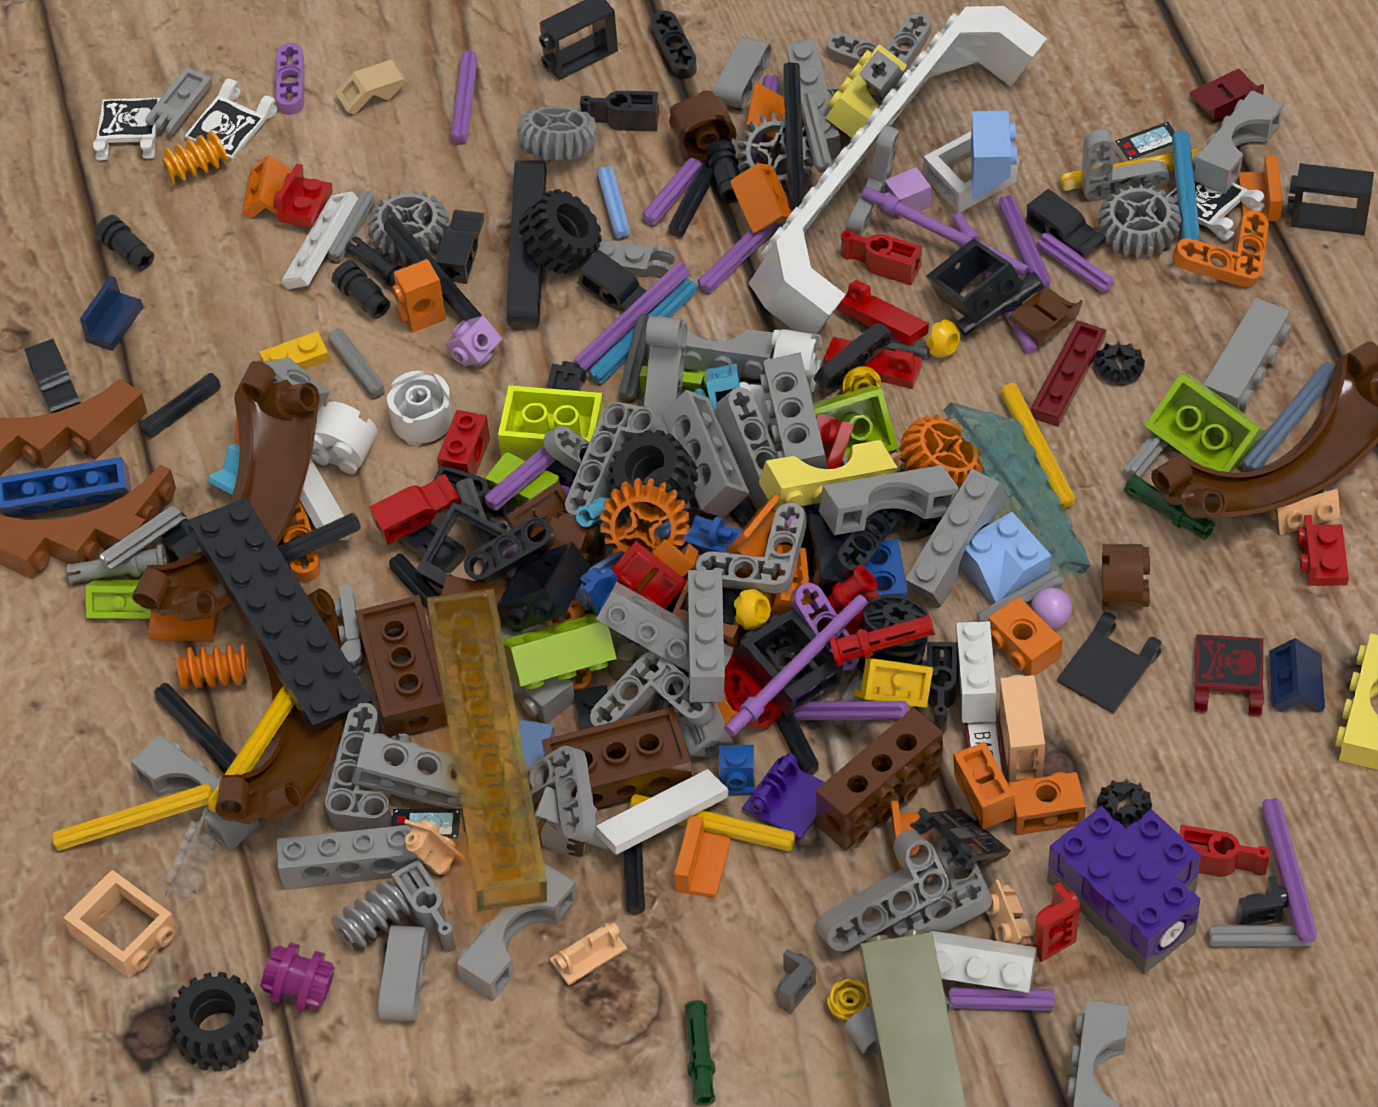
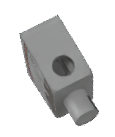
[530,786,608,858]

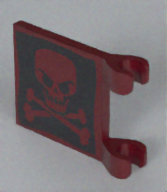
[1194,634,1264,716]

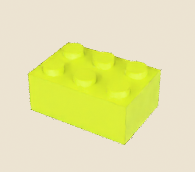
[498,385,604,461]

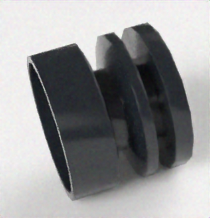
[856,595,929,673]

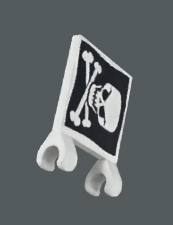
[184,78,278,161]
[93,98,161,160]
[1166,172,1264,241]

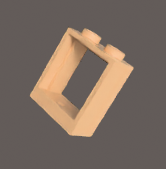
[999,675,1045,782]
[63,870,178,979]

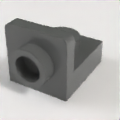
[777,949,816,1014]

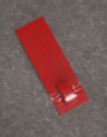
[836,280,929,346]
[823,336,922,389]

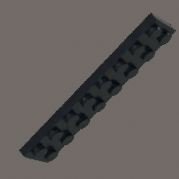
[187,498,372,732]

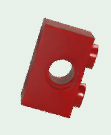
[437,410,490,475]

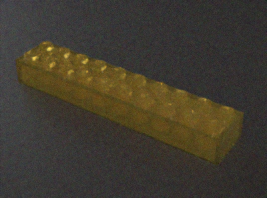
[427,589,547,912]

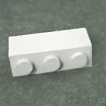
[956,621,997,723]
[931,931,1037,992]

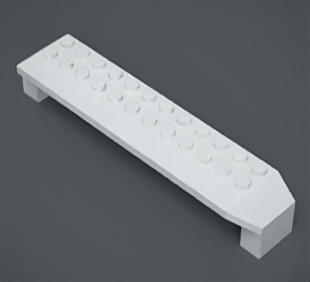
[749,6,1047,334]

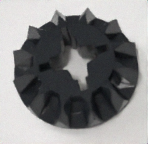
[1094,340,1145,384]
[1097,778,1152,828]

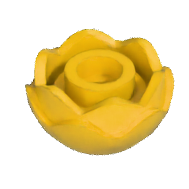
[926,319,960,358]
[842,366,881,394]
[734,589,771,631]
[827,979,870,1021]

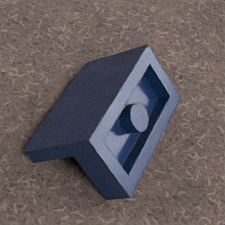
[80,276,143,351]
[1269,638,1325,712]

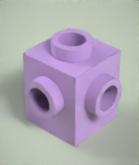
[445,315,502,367]

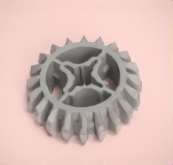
[517,105,598,162]
[736,112,815,190]
[1098,184,1181,259]
[368,189,449,264]

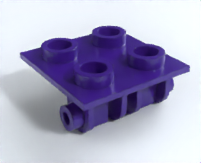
[742,753,825,840]

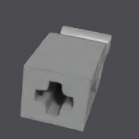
[859,50,904,100]
[671,671,733,758]
[391,859,456,952]

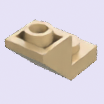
[335,60,407,115]

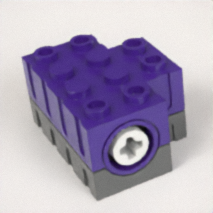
[1047,806,1201,974]

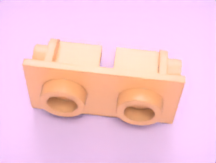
[1269,489,1340,536]
[404,819,465,875]
[985,880,1034,947]
[549,922,627,985]

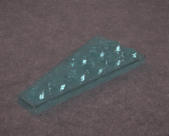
[943,402,1091,574]

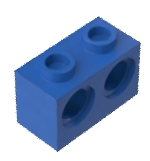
[860,539,908,598]

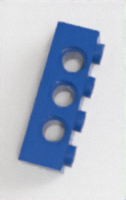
[0,457,132,518]

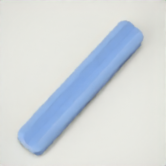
[597,165,630,239]

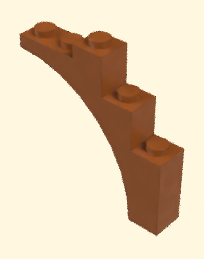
[0,378,147,476]
[0,465,176,579]

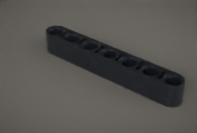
[507,160,547,326]

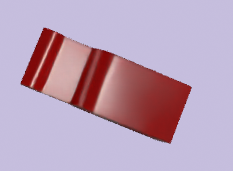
[841,230,922,285]
[369,474,461,545]
[724,654,783,730]
[1179,825,1270,877]

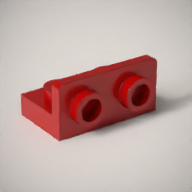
[273,164,333,228]
[816,413,854,469]
[1297,515,1349,586]
[1034,882,1080,962]

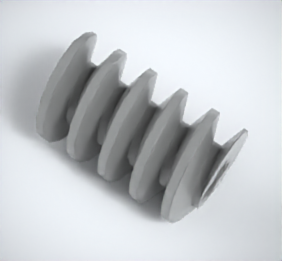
[331,881,411,951]

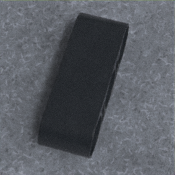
[464,517,556,583]

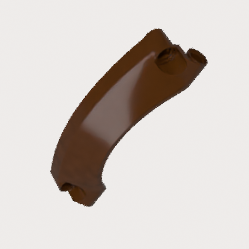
[1151,341,1378,519]
[132,361,320,621]
[215,588,343,825]

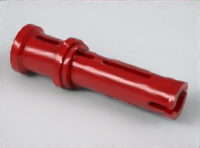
[790,565,878,643]
[830,614,935,667]

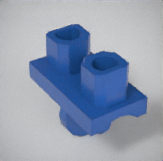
[683,516,742,555]
[580,567,619,616]

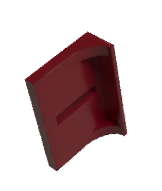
[1190,68,1264,121]

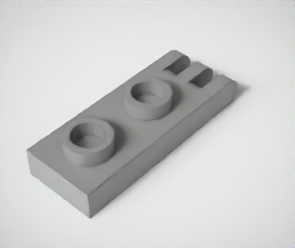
[145,67,212,134]

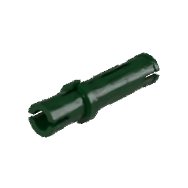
[1124,474,1215,540]
[684,1000,716,1106]

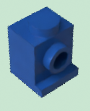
[719,745,755,796]

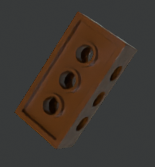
[355,595,453,738]
[542,707,692,808]
[816,707,943,851]

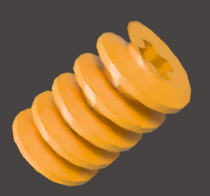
[162,131,228,186]

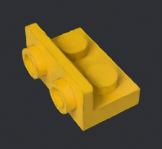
[853,658,933,711]

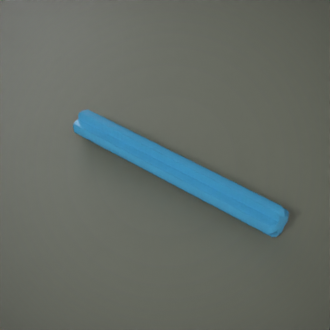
[1172,130,1202,259]
[589,278,697,384]

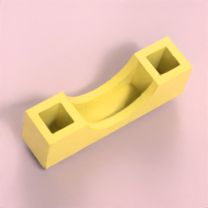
[825,44,907,138]
[759,440,898,511]
[1335,633,1378,770]

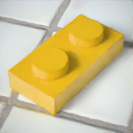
[260,331,330,370]

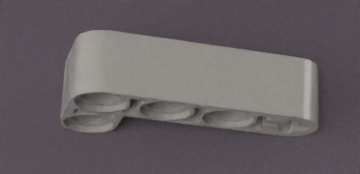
[644,316,687,434]
[716,387,779,510]
[565,402,668,516]
[325,703,392,832]
[816,830,949,951]

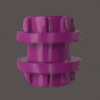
[260,942,335,1012]

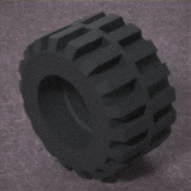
[518,189,602,274]
[608,430,699,510]
[168,972,264,1071]

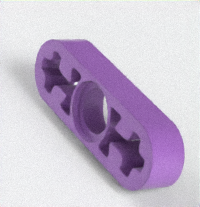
[276,43,304,115]
[790,583,859,672]

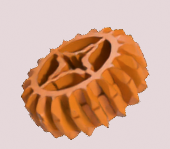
[898,414,985,491]
[600,477,689,554]

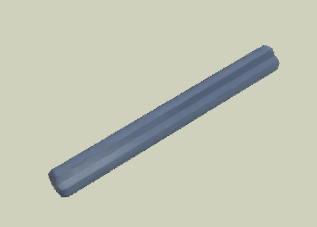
[1241,362,1335,472]

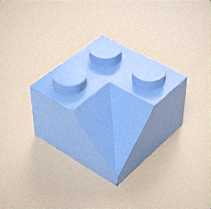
[971,111,1017,198]
[959,512,1051,604]

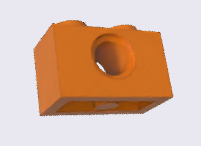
[392,259,446,333]
[988,597,1063,676]
[1009,772,1086,835]

